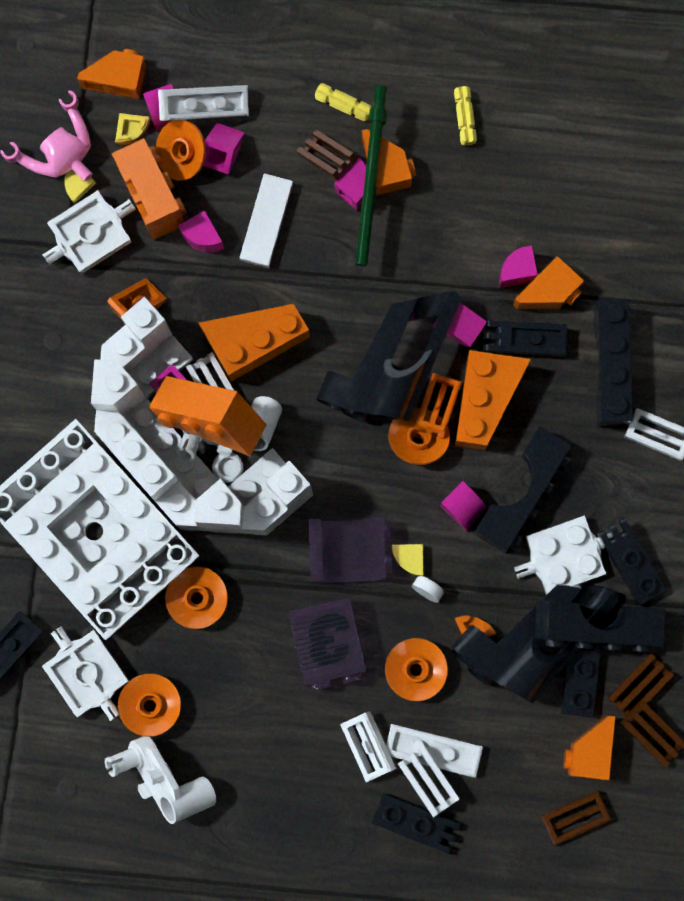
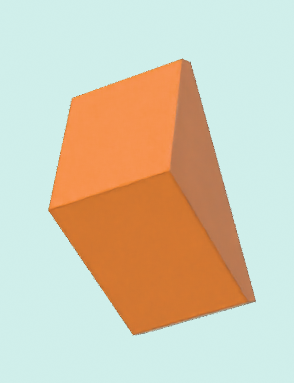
[107,278,167,321]

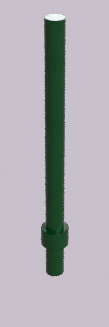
[355,85,388,267]

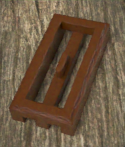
[296,129,357,180]
[607,653,674,716]
[620,700,684,768]
[540,790,612,846]

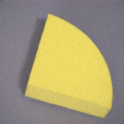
[115,113,150,145]
[64,170,96,204]
[392,544,423,576]

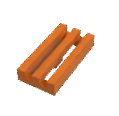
[414,373,462,438]

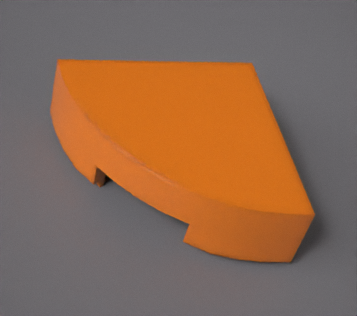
[455,615,496,637]

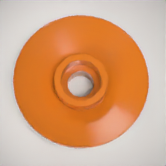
[156,120,206,181]
[388,408,450,465]
[165,567,228,629]
[385,638,448,701]
[118,674,181,737]

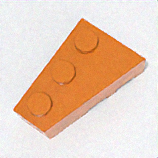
[111,138,187,240]
[198,304,310,382]
[455,350,531,451]
[149,376,267,456]

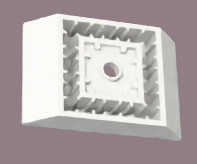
[0,419,199,640]

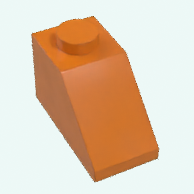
[77,49,147,100]
[362,129,416,196]
[513,256,584,310]
[563,716,615,780]

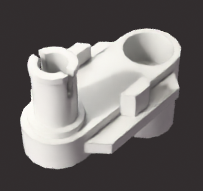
[176,396,282,461]
[105,736,216,824]

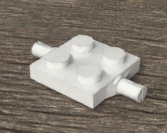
[42,190,136,274]
[514,515,612,595]
[42,626,129,721]

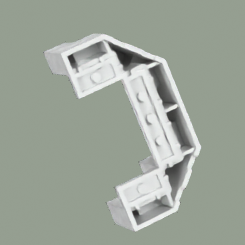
[91,297,313,536]

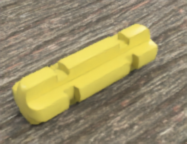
[315,83,372,121]
[454,86,477,146]

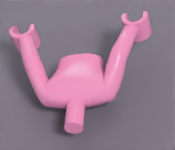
[1,91,93,182]

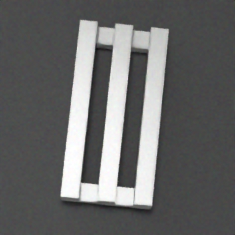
[186,352,234,391]
[624,408,684,461]
[340,711,396,782]
[398,746,459,817]

